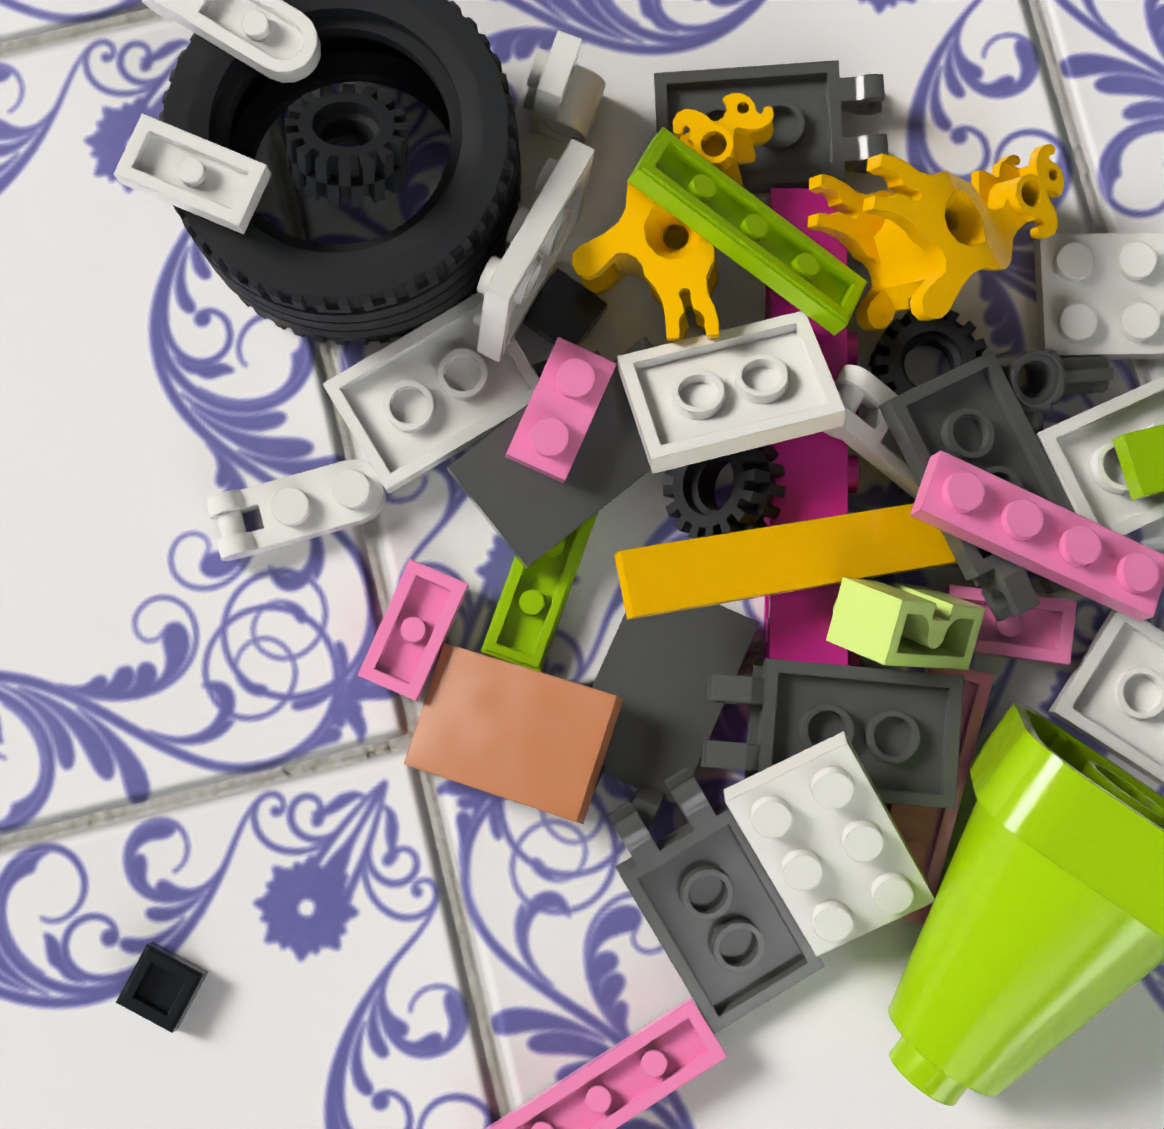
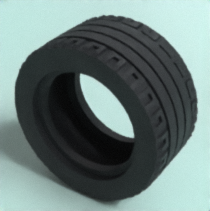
[159,0,521,345]

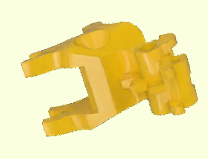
[571,93,774,343]
[807,144,1064,331]

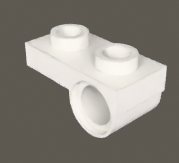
[523,30,606,144]

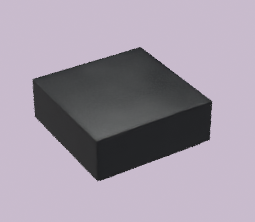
[522,268,608,346]
[116,942,208,1033]

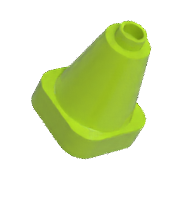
[888,702,1164,1106]

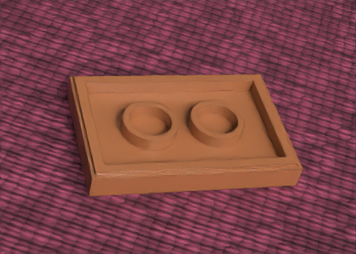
[404,643,623,824]

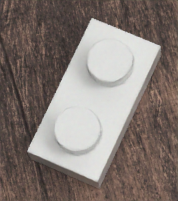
[114,113,272,234]

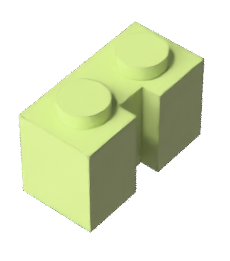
[826,577,986,670]

